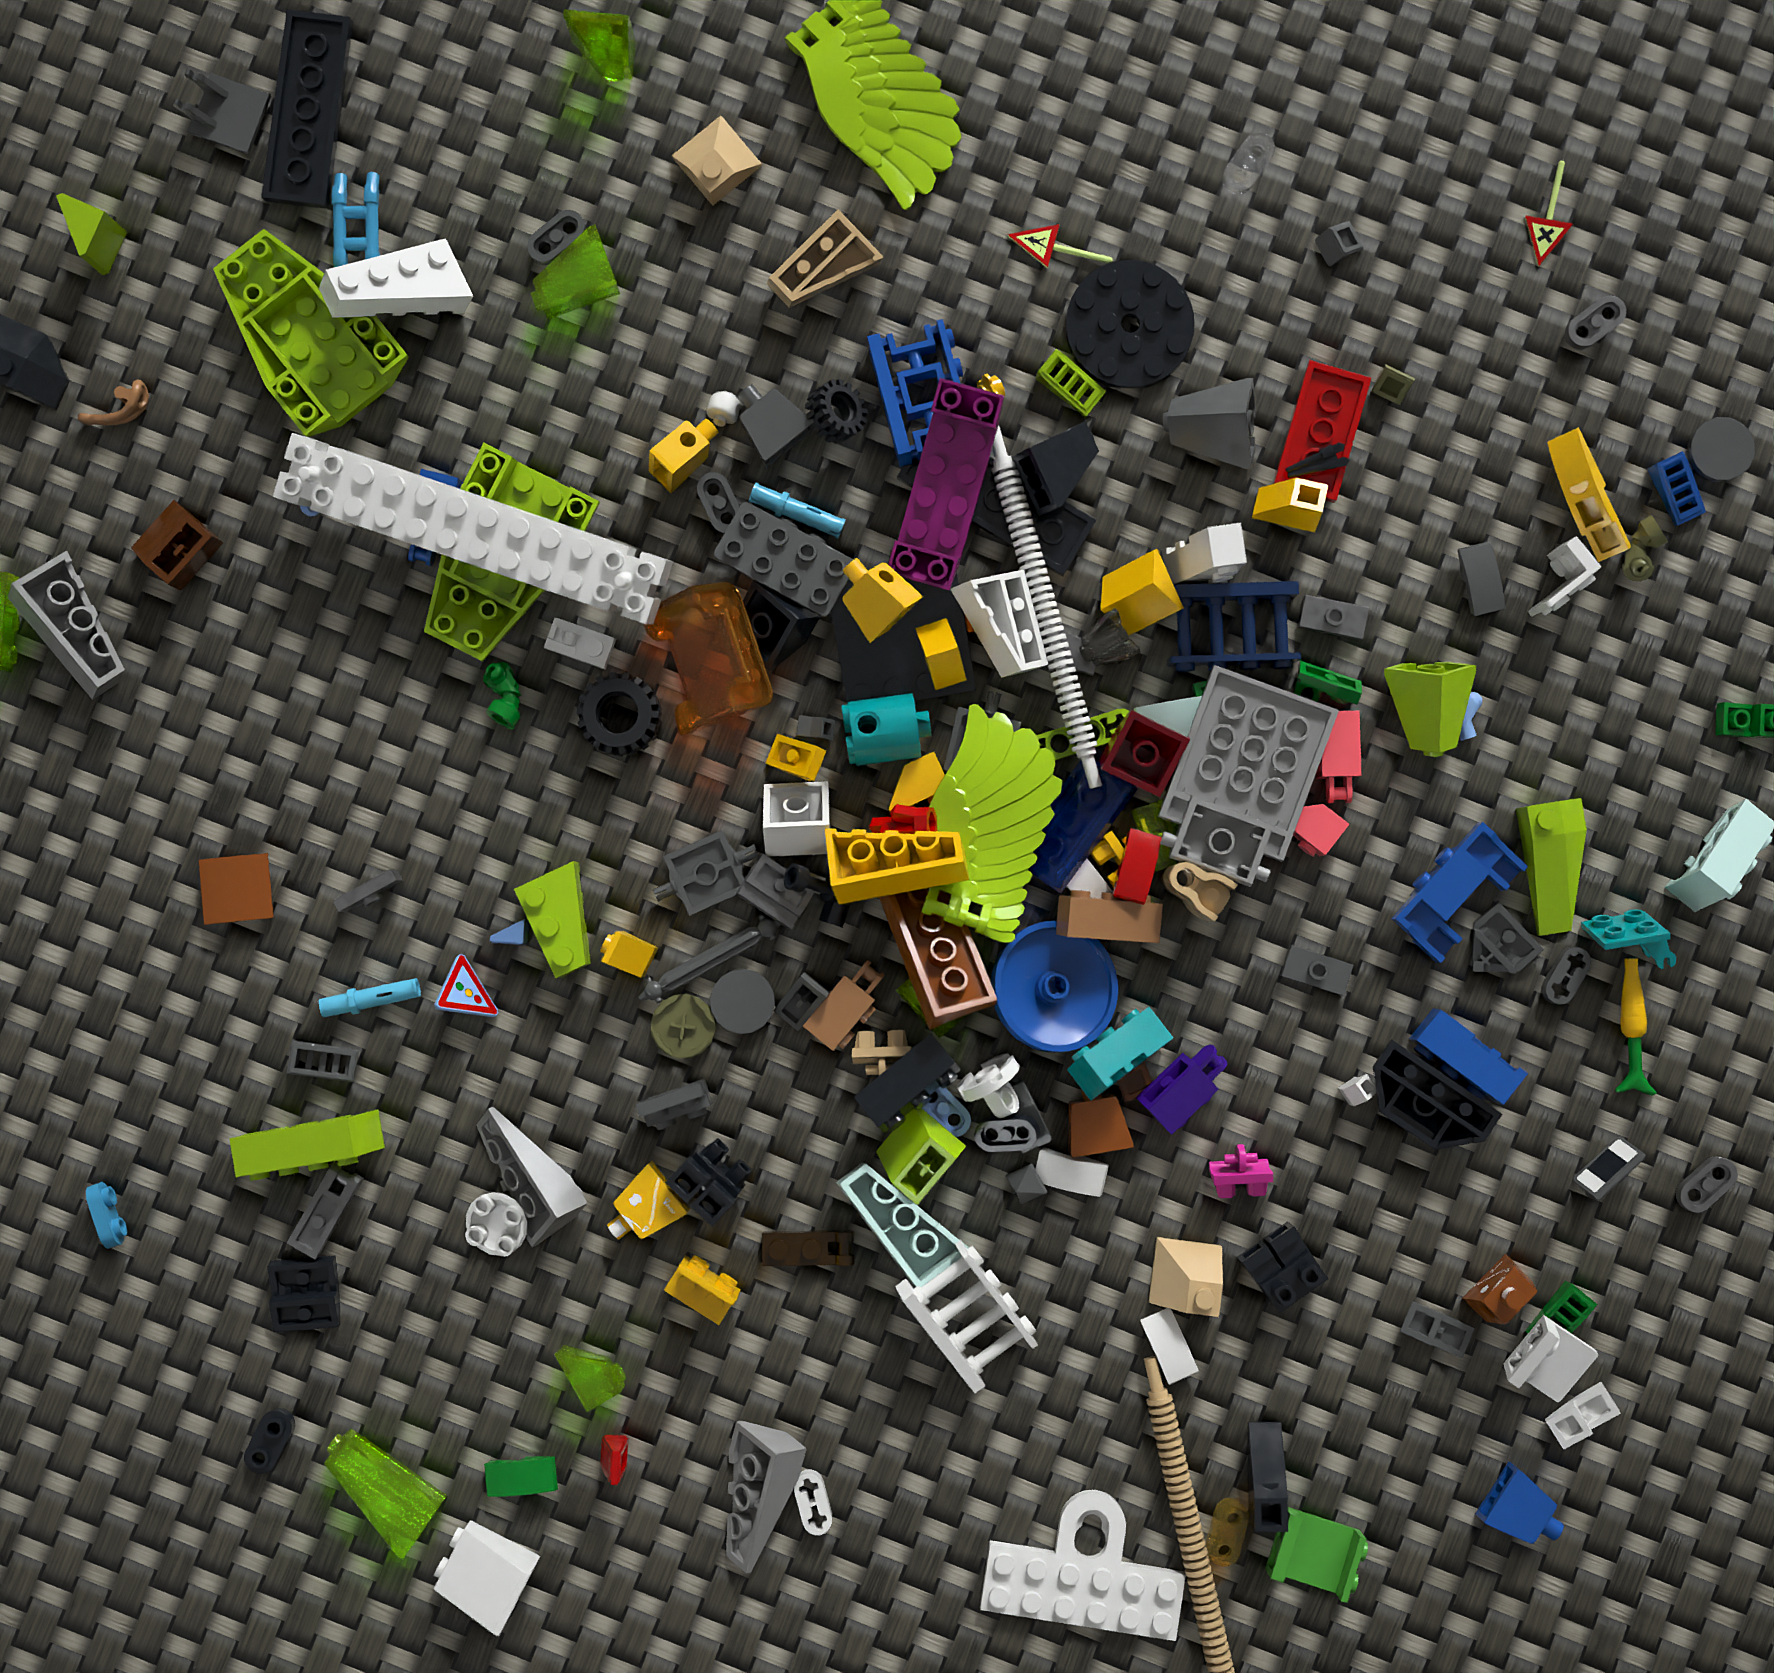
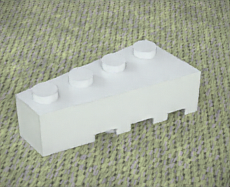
[319,238,473,317]

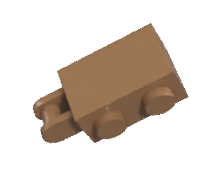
[803,960,885,1051]

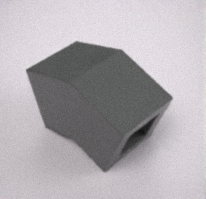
[796,715,835,740]

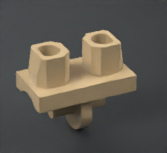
[852,1030,911,1076]

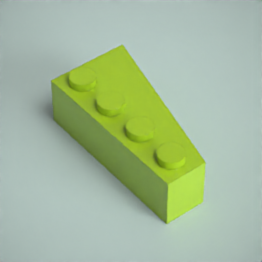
[229,1109,385,1181]

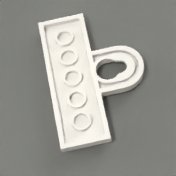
[980,1490,1186,1641]

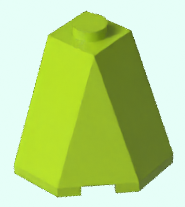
[1384,662,1476,757]

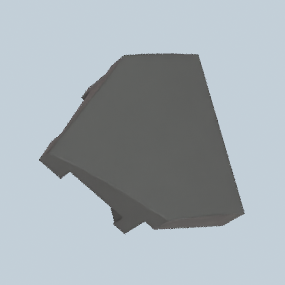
[1472,901,1544,974]

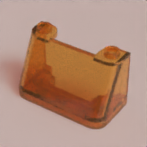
[643,582,773,735]

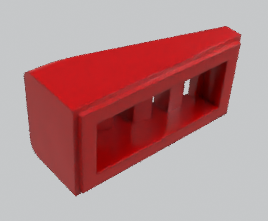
[600,1435,629,1485]

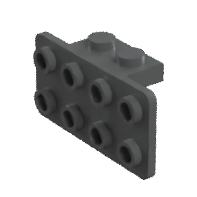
[714,502,853,617]

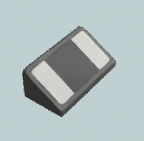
[1573,1137,1646,1200]

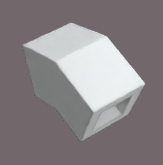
[1338,1074,1376,1106]

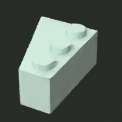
[1665,799,1774,912]

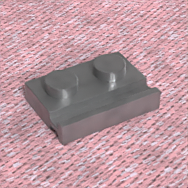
[736,854,815,929]

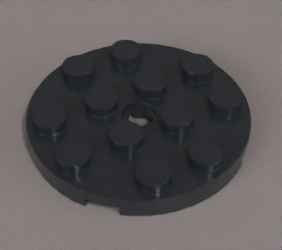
[1066,260,1195,389]

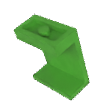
[1265,1507,1368,1603]

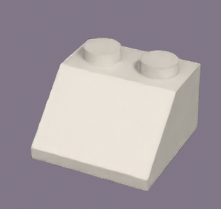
[763,781,830,856]

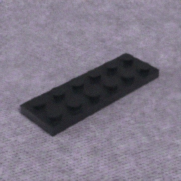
[261,9,353,209]
[897,427,1097,577]

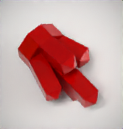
[869,804,937,834]

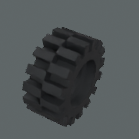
[805,379,868,444]

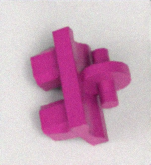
[1209,1144,1273,1198]

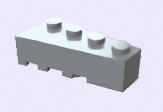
[8,551,125,700]

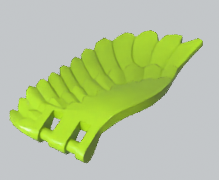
[784,0,962,210]
[921,704,1062,943]

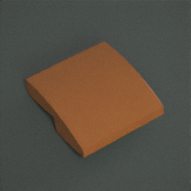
[198,853,274,925]

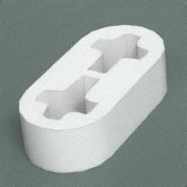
[794,1469,832,1535]

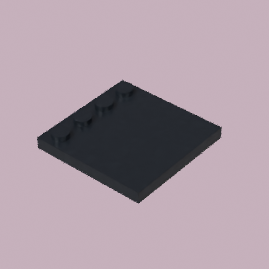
[831,572,976,705]

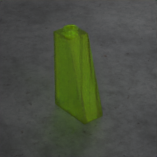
[324,1428,447,1560]

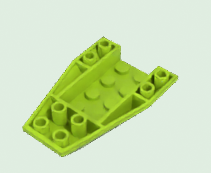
[213,229,409,437]
[424,442,600,662]

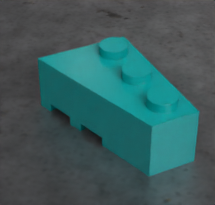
[1067,1007,1173,1101]

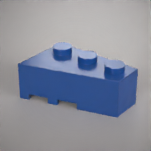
[1409,1008,1528,1105]

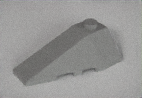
[726,1421,807,1573]

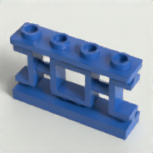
[867,319,963,467]

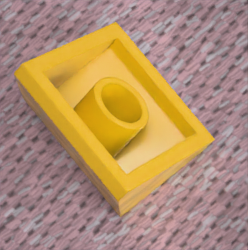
[1101,549,1184,635]

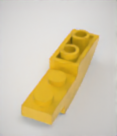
[1547,427,1631,562]

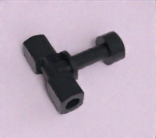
[784,864,850,928]

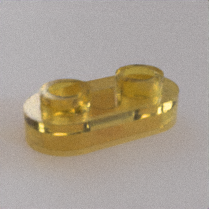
[1206,1498,1249,1567]

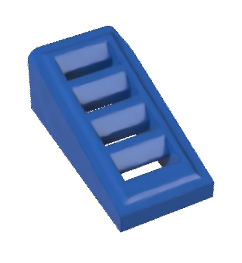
[1647,451,1706,527]

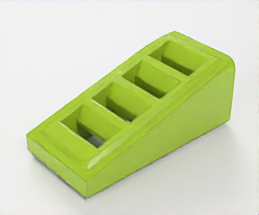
[1035,349,1106,418]

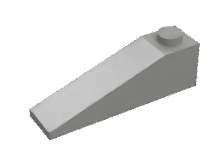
[476,1107,587,1247]

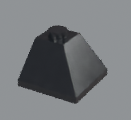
[726,580,821,671]

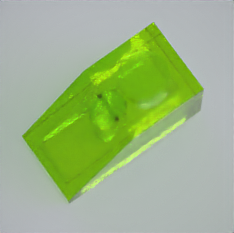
[554,1345,626,1412]

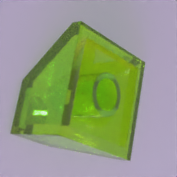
[563,9,636,82]

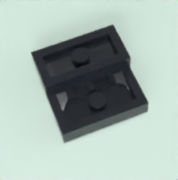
[267,1255,340,1332]

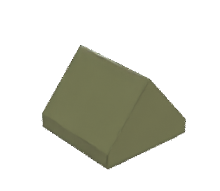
[1371,365,1415,405]

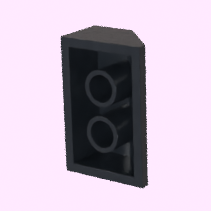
[854,1033,961,1133]

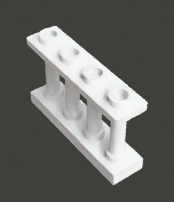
[895,1240,1038,1393]

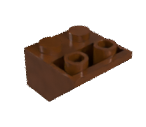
[131,500,224,591]

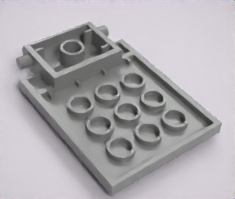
[1158,665,1339,887]

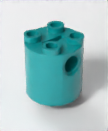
[841,693,932,766]

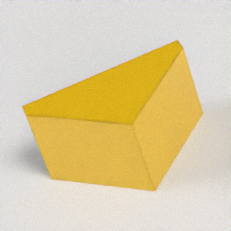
[915,618,966,691]

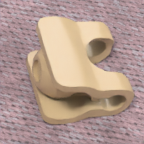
[1162,862,1238,922]

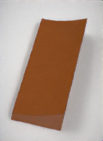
[879,888,997,1030]

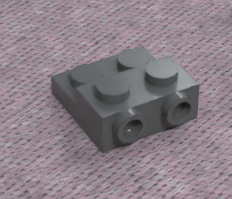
[635,1079,713,1130]

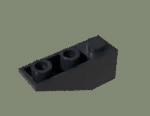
[1248,1422,1288,1532]

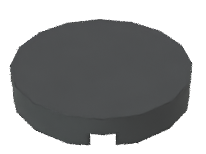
[1687,417,1755,482]
[710,969,775,1034]

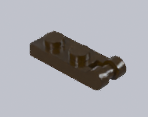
[762,1230,854,1266]

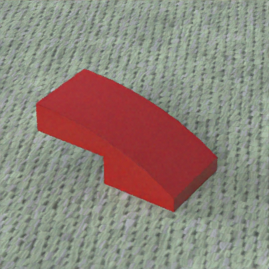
[1112,828,1161,905]

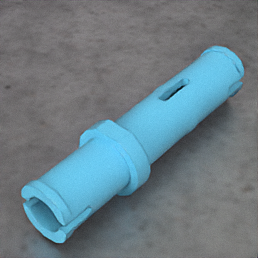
[749,482,846,539]
[319,978,421,1017]

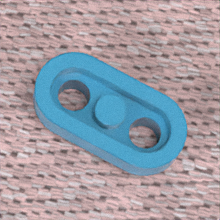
[86,1182,127,1249]

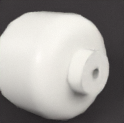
[707,391,741,427]

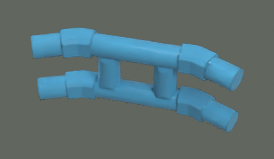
[332,172,380,268]

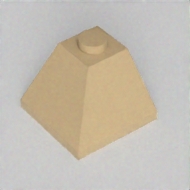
[672,116,762,206]
[1148,1237,1223,1317]

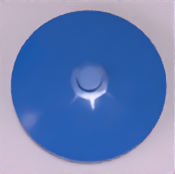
[991,921,1118,1053]

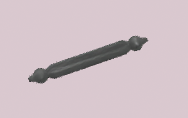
[638,915,781,1004]

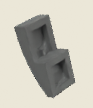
[1457,542,1506,616]
[1400,1301,1475,1358]

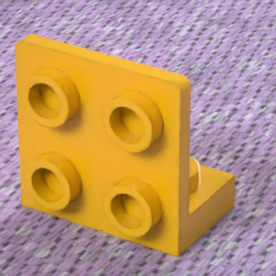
[664,1255,741,1325]

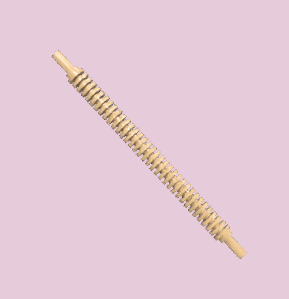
[1144,1356,1235,1673]

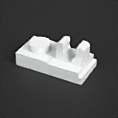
[544,618,616,670]

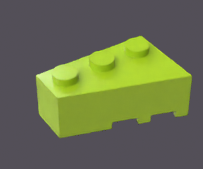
[514,861,591,978]

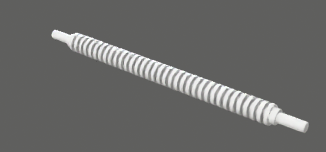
[992,426,1102,789]

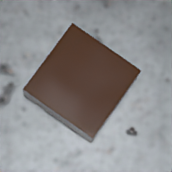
[1117,1061,1152,1103]

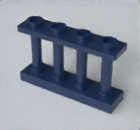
[1167,581,1301,672]

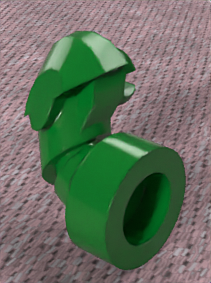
[484,662,521,729]

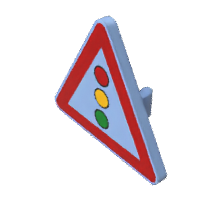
[434,954,498,1017]

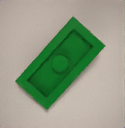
[1294,661,1362,705]

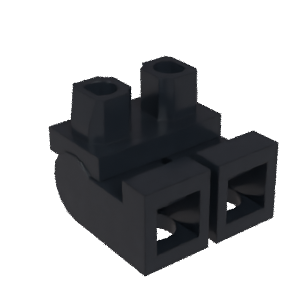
[665,1138,752,1226]
[1237,1221,1328,1313]

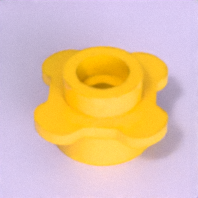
[977,374,1005,398]

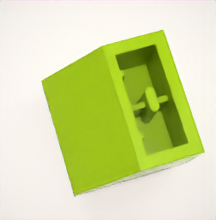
[876,1108,966,1205]

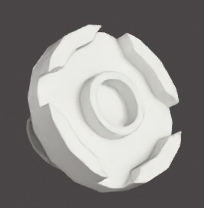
[957,1053,1020,1118]

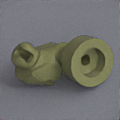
[1622,514,1668,582]

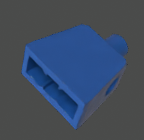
[1475,1461,1564,1544]

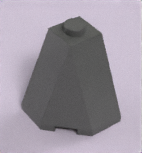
[1163,378,1256,469]

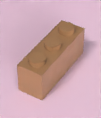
[1056,890,1163,943]

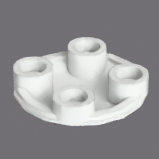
[465,1192,527,1256]

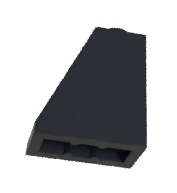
[1012,421,1099,516]

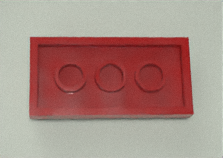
[1273,360,1371,503]

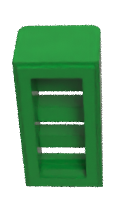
[1525,1280,1598,1333]

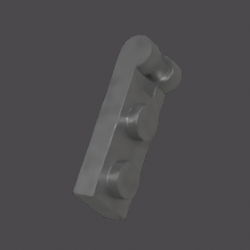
[287,1162,364,1259]

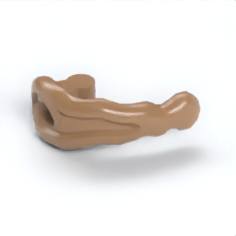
[78,379,149,426]

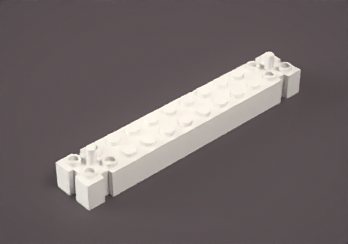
[273,433,673,624]

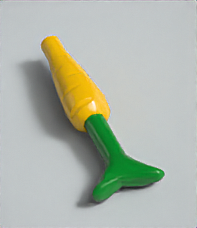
[1615,958,1657,1096]

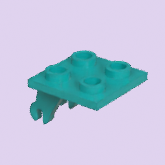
[1581,910,1676,969]

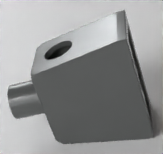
[738,384,814,468]

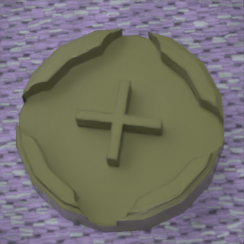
[651,994,716,1059]

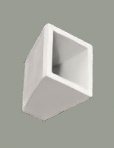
[434,1520,540,1636]

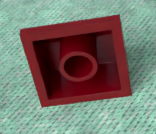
[1099,710,1190,797]

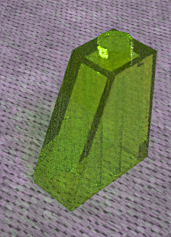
[531,224,620,319]

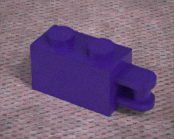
[1136,1044,1227,1135]

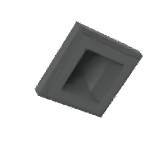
[1005,1163,1048,1204]

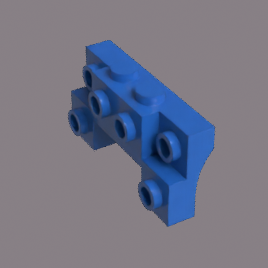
[1391,822,1528,963]

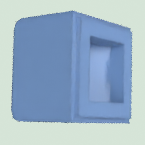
[490,919,529,945]

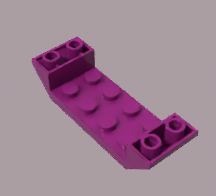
[888,378,1005,590]

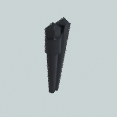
[1286,442,1349,478]

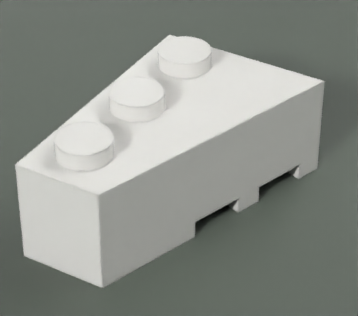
[1162,523,1247,585]
[951,570,1048,678]

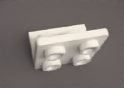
[1528,536,1601,616]
[1503,1315,1598,1402]

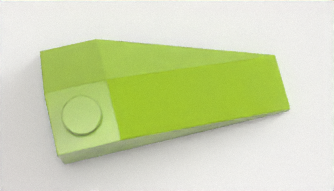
[1516,798,1587,936]

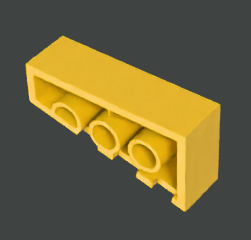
[825,829,969,904]

